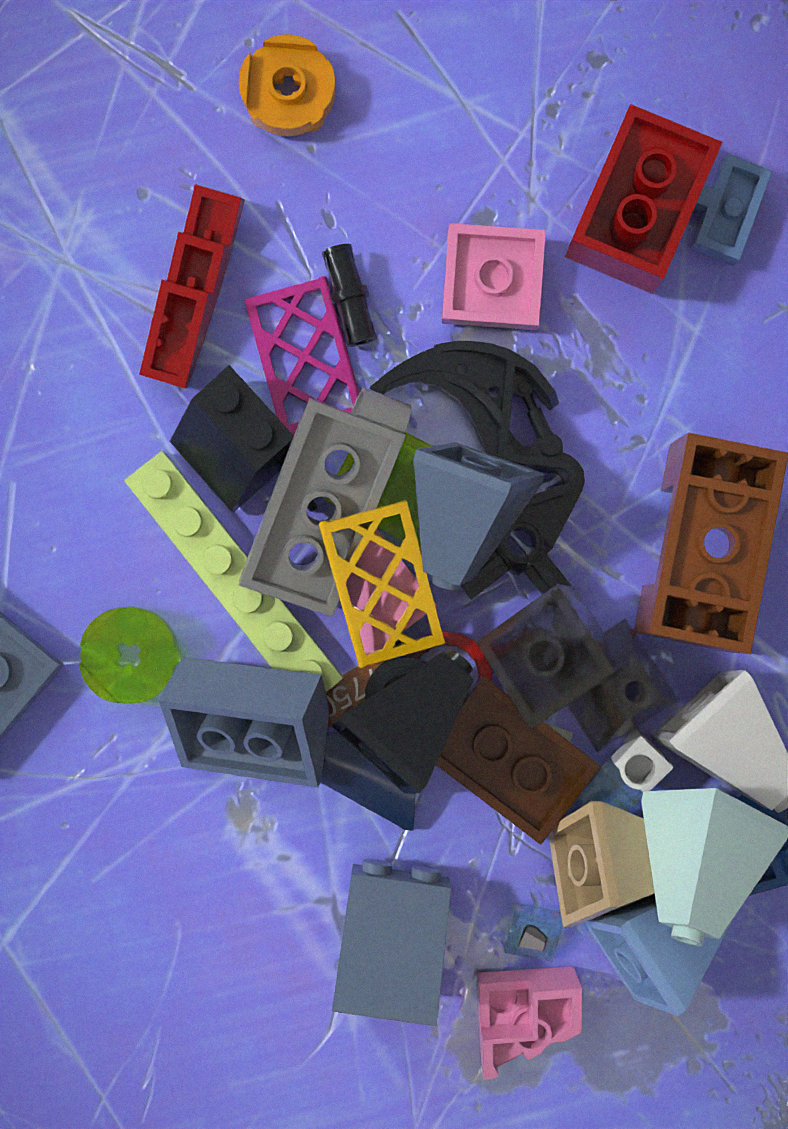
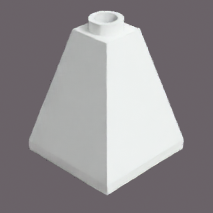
[652,670,788,813]

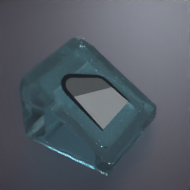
[504,903,563,962]

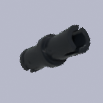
[322,243,377,347]

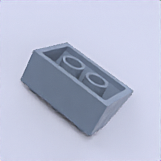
[158,657,329,788]

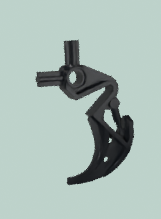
[370,341,585,610]

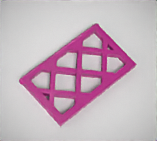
[244,276,360,435]

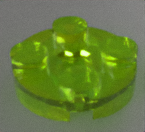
[79,606,181,704]

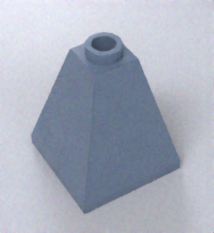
[414,442,545,591]

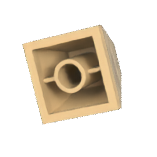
[548,801,655,927]

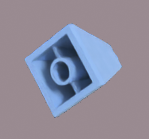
[584,895,734,1017]

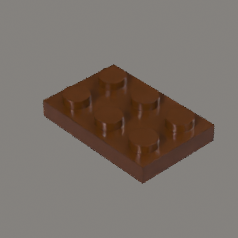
[436,674,601,845]

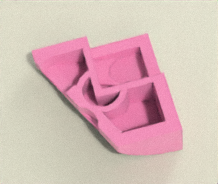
[346,529,437,653]
[477,966,582,1079]

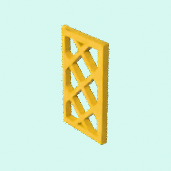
[319,500,445,668]

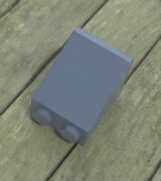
[332,859,451,1027]

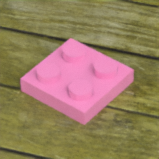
[441,223,546,330]

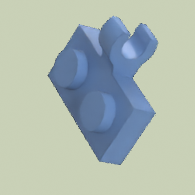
[690,154,772,266]

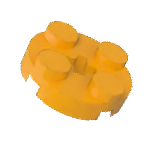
[239,34,336,136]

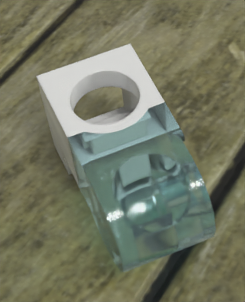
[578,727,674,811]

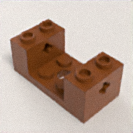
[633,432,788,654]

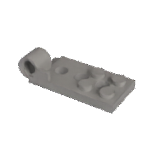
[239,387,411,617]

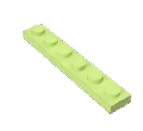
[124,451,344,692]

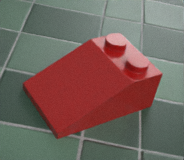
[565,104,723,294]

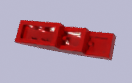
[139,184,245,389]

